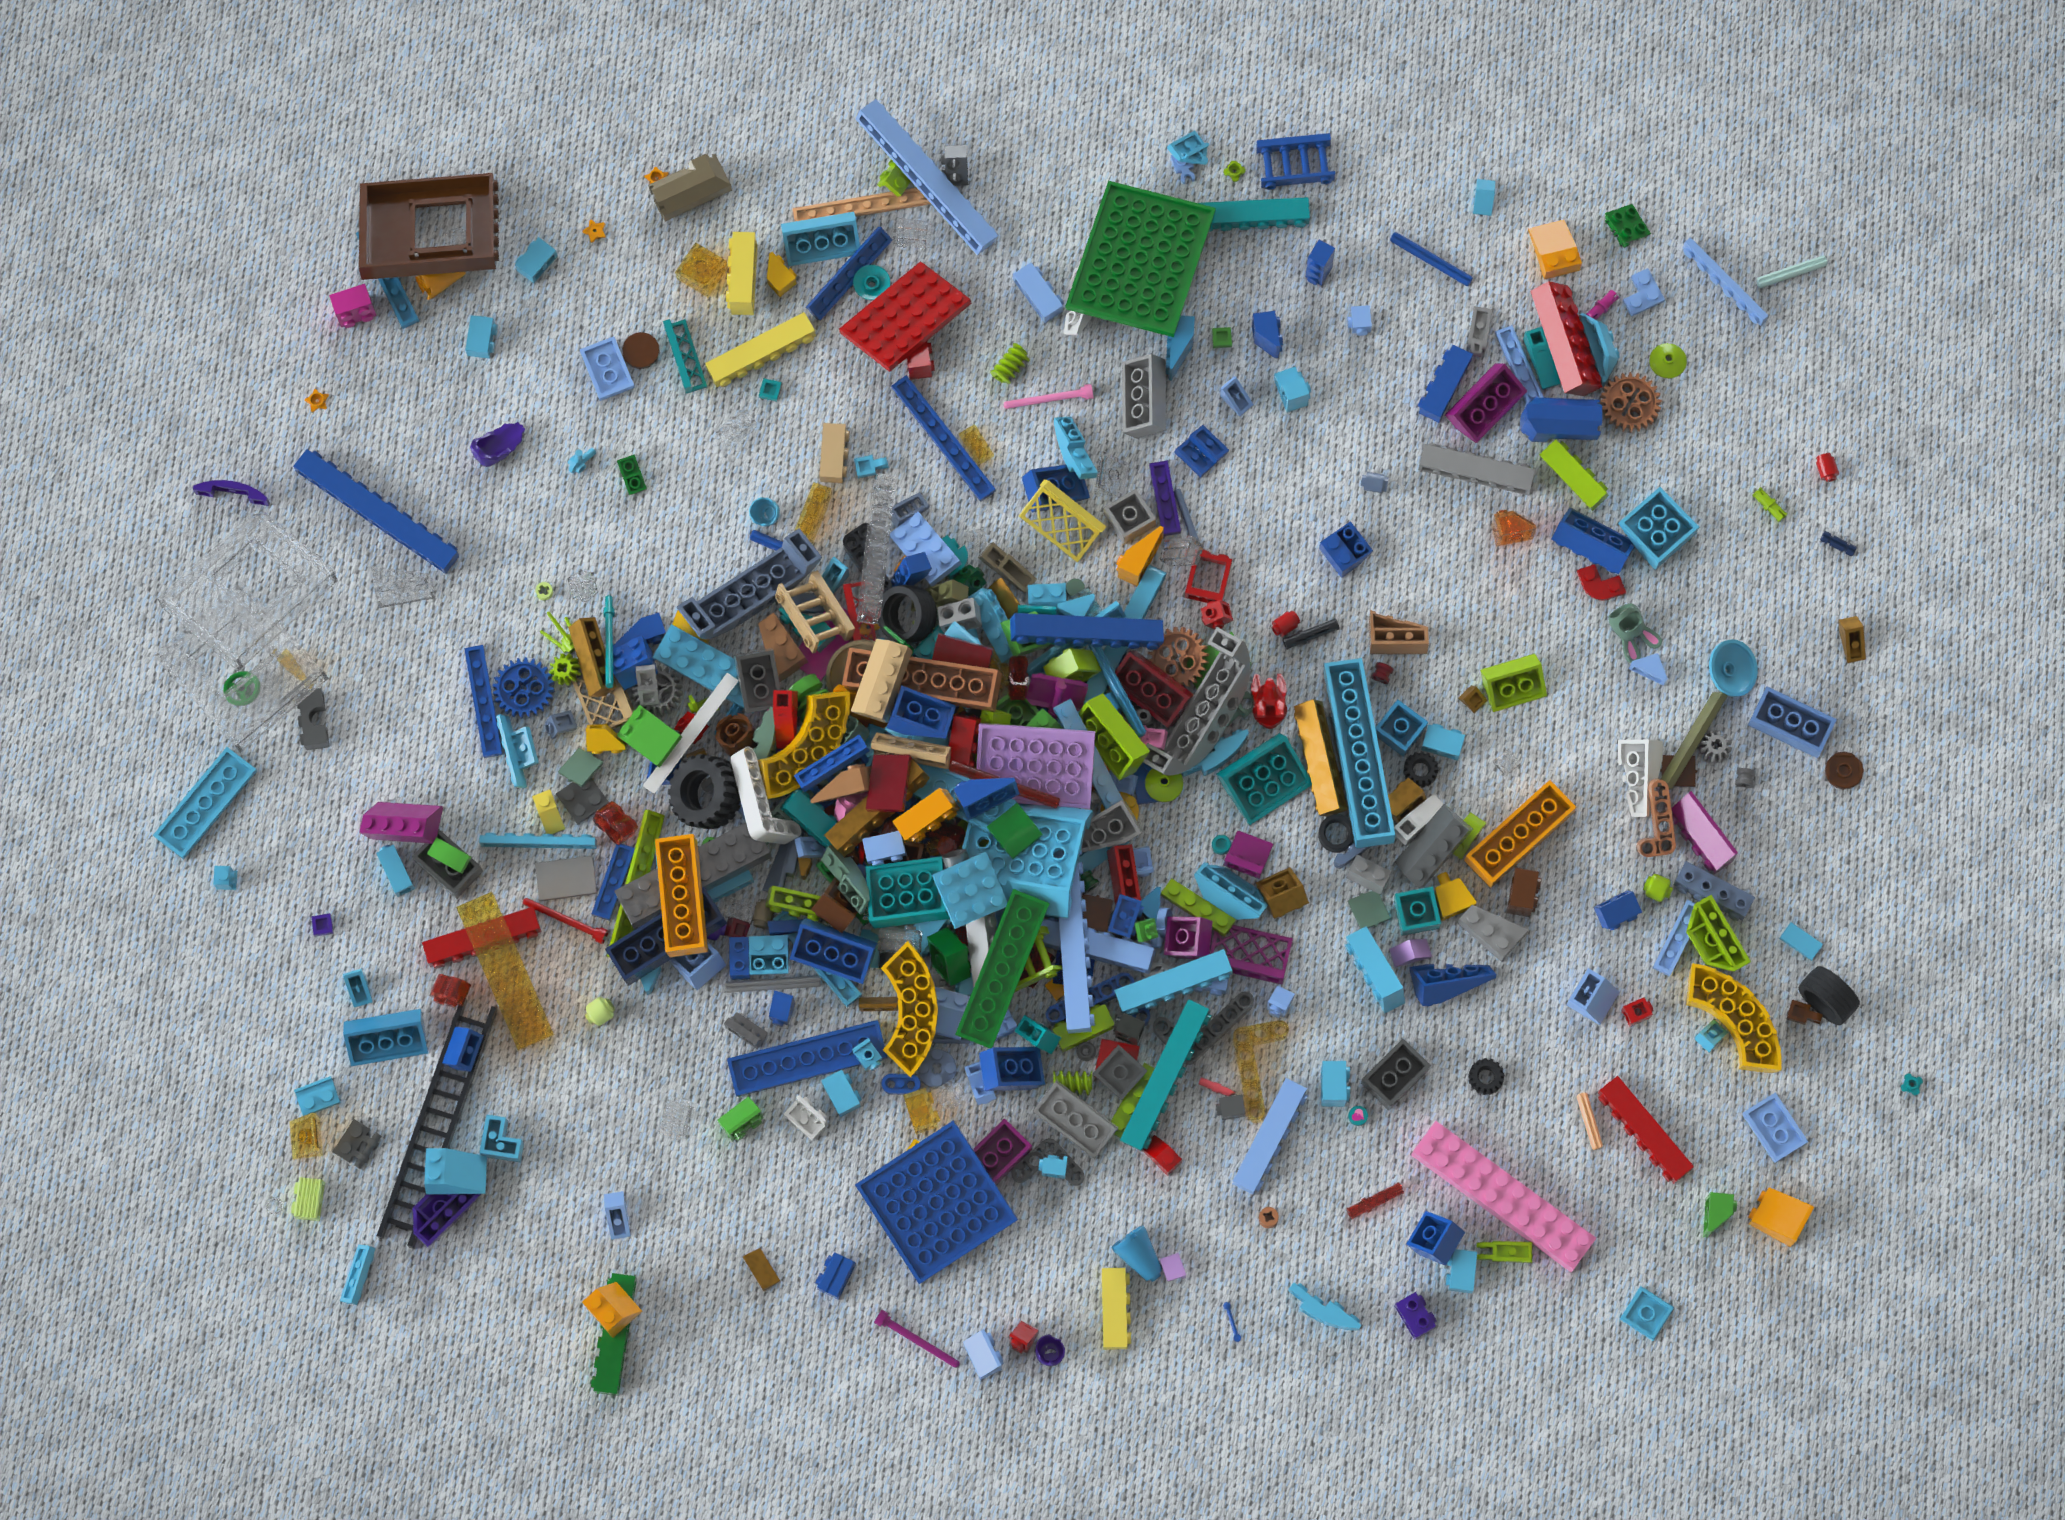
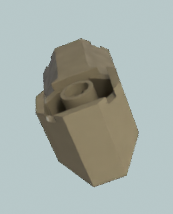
[648,154,732,222]

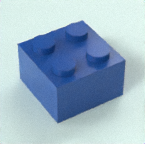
[613,635,658,690]
[1406,1211,1465,1266]

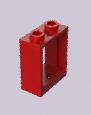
[1185,550,1232,603]

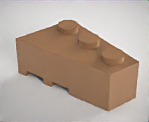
[1369,610,1429,654]

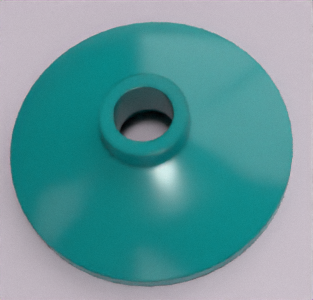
[853,265,890,300]

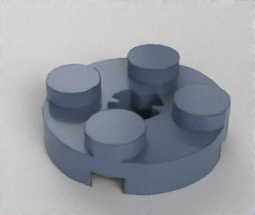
[918,1048,956,1088]

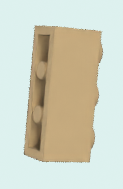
[819,423,850,483]

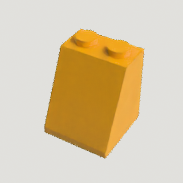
[1748,1187,1814,1247]
[582,1282,643,1338]

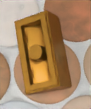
[987,577,1020,619]
[859,997,898,1012]
[743,1248,780,1291]

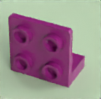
[1224,831,1273,879]

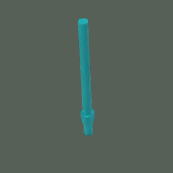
[603,595,615,688]

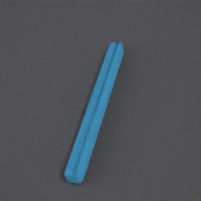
[1088,645,1146,738]

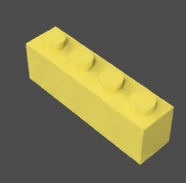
[1102,1268,1131,1350]

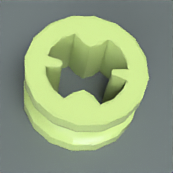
[535,582,553,600]

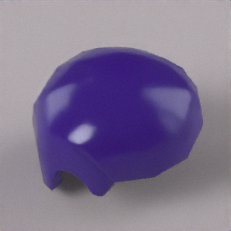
[1035,1334,1065,1367]

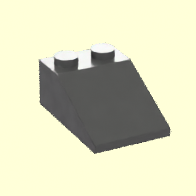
[734,648,781,714]

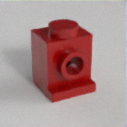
[1621,997,1654,1027]

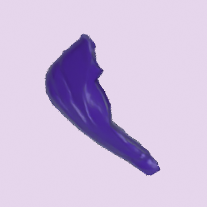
[470,422,525,467]

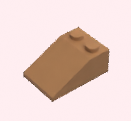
[811,764,872,803]

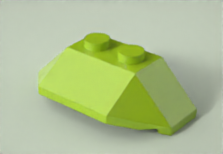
[1686,895,1751,972]

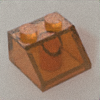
[1491,510,1536,547]

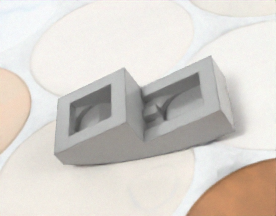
[636,664,660,706]

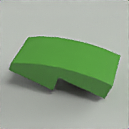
[427,837,471,873]

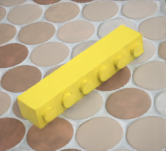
[705,312,816,387]

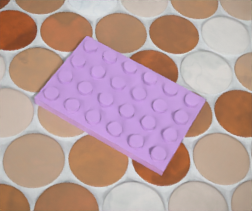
[976,723,1095,809]

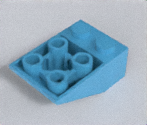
[1166,316,1195,381]

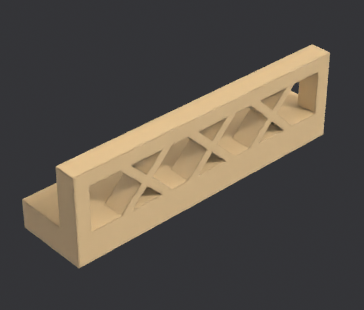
[871,732,951,769]

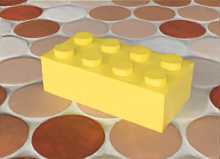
[726,232,758,315]

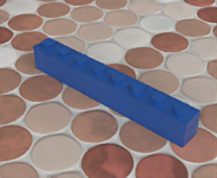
[1010,613,1164,650]

